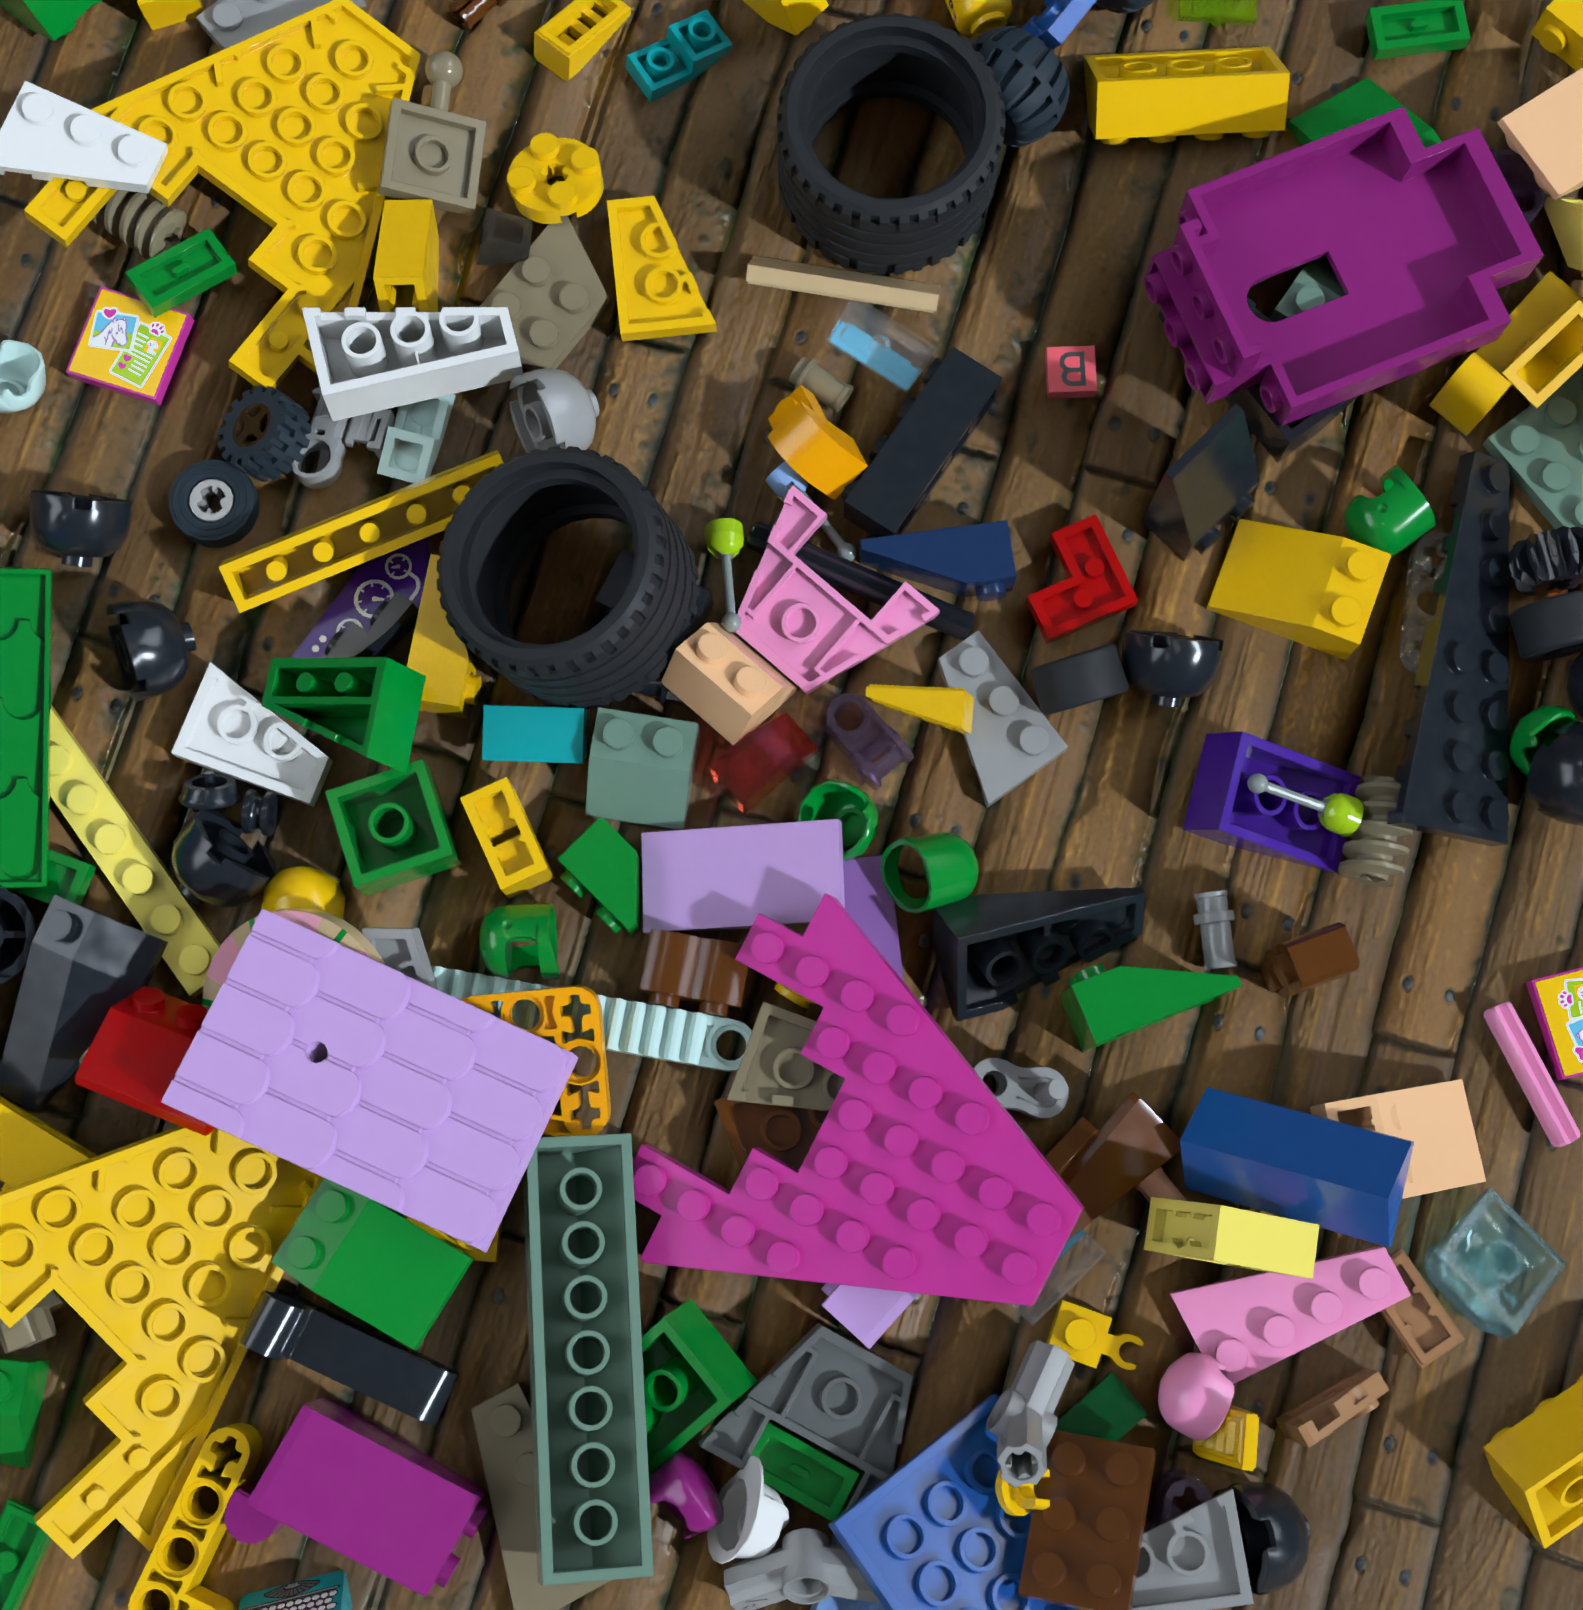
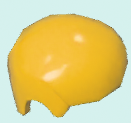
[261,866,346,919]

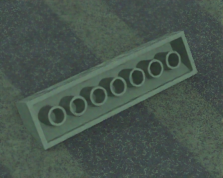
[523,1133,654,1586]

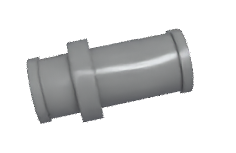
[1193,890,1237,970]

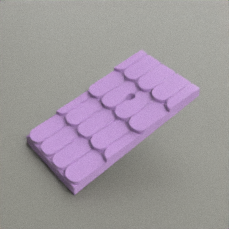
[161,908,578,1253]

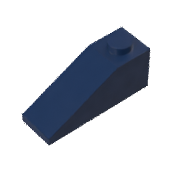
[859,520,1017,601]

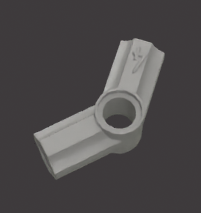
[986,1340,1075,1488]
[724,1528,881,1610]

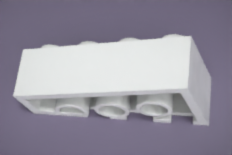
[302,307,523,422]

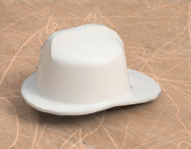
[707,1455,789,1564]

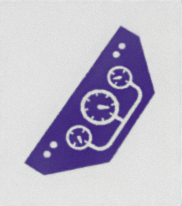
[292,537,430,658]

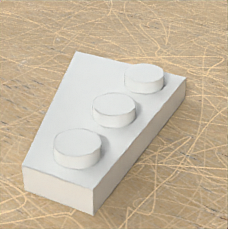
[0,81,168,194]
[171,662,333,807]

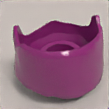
[649,1452,724,1539]

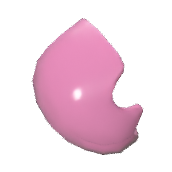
[1158,1352,1234,1441]

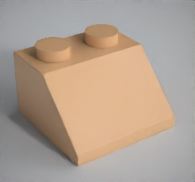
[661,622,798,747]

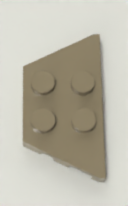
[479,216,610,371]

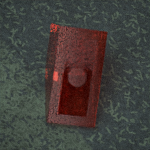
[710,712,819,815]

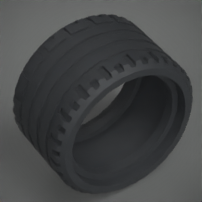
[777,13,1005,275]
[436,446,700,709]

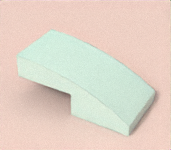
[377,394,456,483]

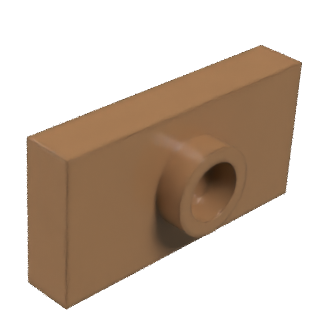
[1379,1249,1465,1369]

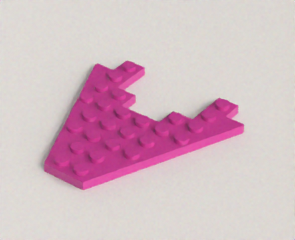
[633,893,1084,1306]

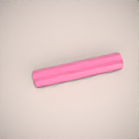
[1484,1002,1580,1147]

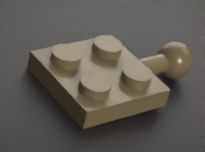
[378,50,486,217]

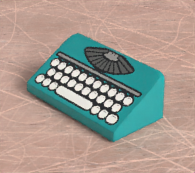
[238,1570,353,1610]

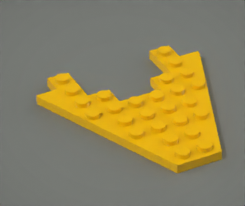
[24,0,421,389]
[0,1126,324,1559]

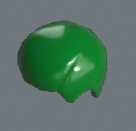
[1509,705,1580,777]
[797,780,878,861]

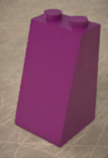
[246,1396,489,1597]

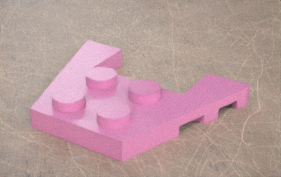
[735,486,940,694]

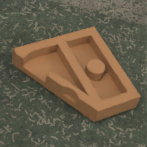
[1275,1368,1389,1448]

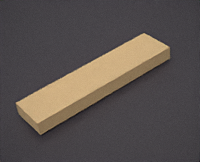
[746,256,941,313]

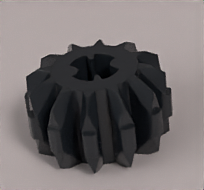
[1508,526,1583,596]

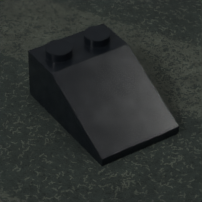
[1141,404,1260,561]

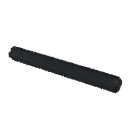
[747,522,975,640]

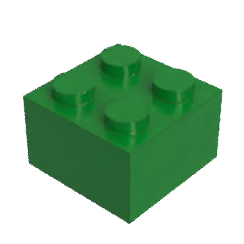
[325,759,462,896]

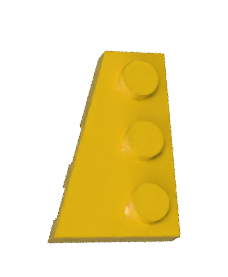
[607,196,717,342]

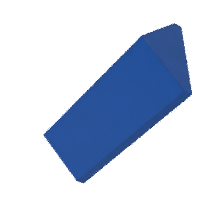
[1180,1087,1414,1247]

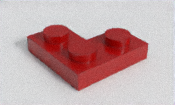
[1026,514,1138,644]

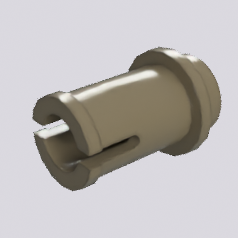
[789,356,853,414]

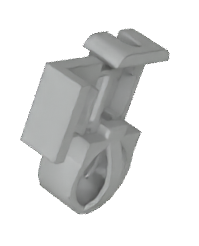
[291,387,396,489]

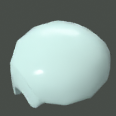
[0,340,46,414]

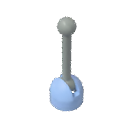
[765,461,857,561]

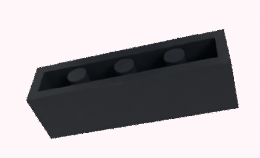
[841,347,1002,538]

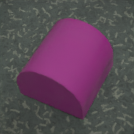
[224,1483,284,1543]

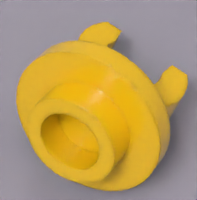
[995,1468,1050,1516]

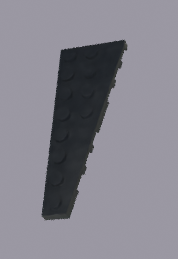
[1387,451,1510,846]

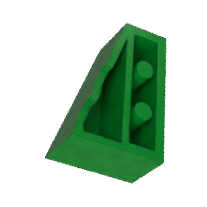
[261,657,426,774]

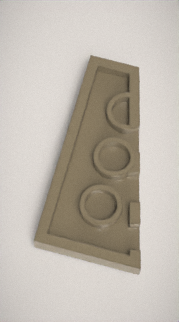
[727,1002,845,1111]
[471,1382,611,1610]

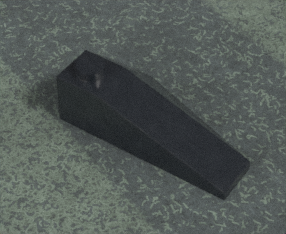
[933,887,1145,1022]
[0,894,168,1112]

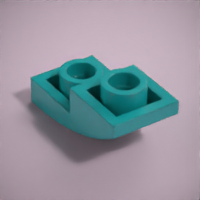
[625,9,733,102]

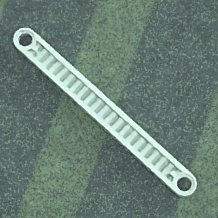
[431,966,752,1072]

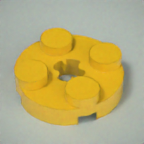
[507,132,604,224]

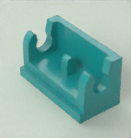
[482,705,589,764]

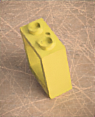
[1144,1197,1319,1279]

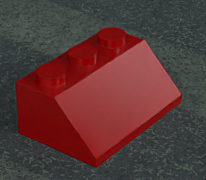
[75,986,216,1136]

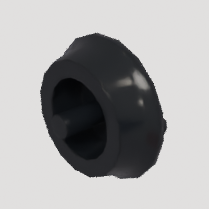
[178,771,243,814]

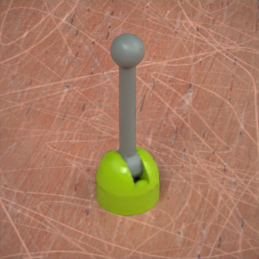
[704,518,744,632]
[1247,773,1364,837]

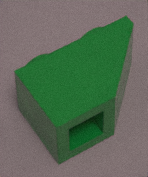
[557,817,640,937]

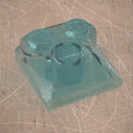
[1424,1187,1567,1339]

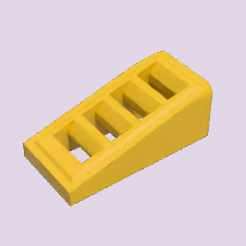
[534,0,631,82]
[866,684,974,734]
[1193,1405,1260,1471]

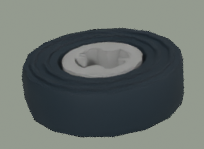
[169,460,259,548]

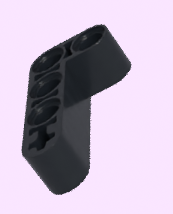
[238,1288,459,1424]

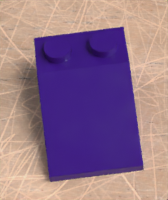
[1183,731,1361,873]

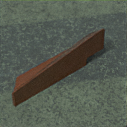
[981,1092,1181,1304]

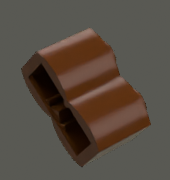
[1261,922,1360,998]
[639,929,748,1018]

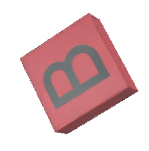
[1045,345,1097,399]

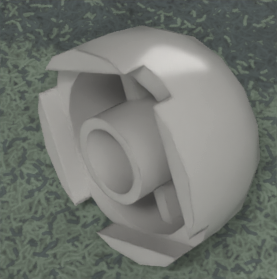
[509,368,599,454]

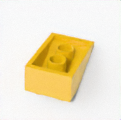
[1206,519,1392,660]

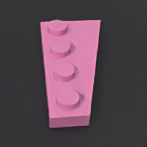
[1170,1245,1411,1384]

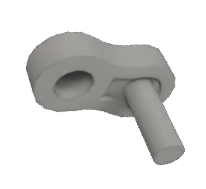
[972,1058,1069,1119]

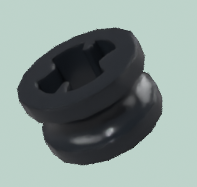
[241,789,279,836]

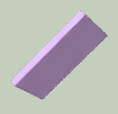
[641,819,845,935]

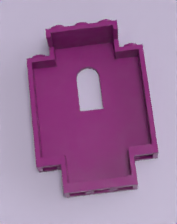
[1144,106,1544,426]

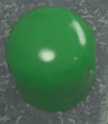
[1344,465,1435,557]
[880,832,979,913]
[479,903,560,979]

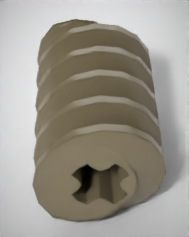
[92,190,187,259]
[1337,775,1414,887]

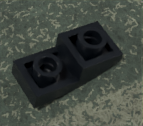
[325,592,418,657]

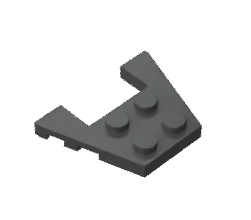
[698,1323,913,1517]

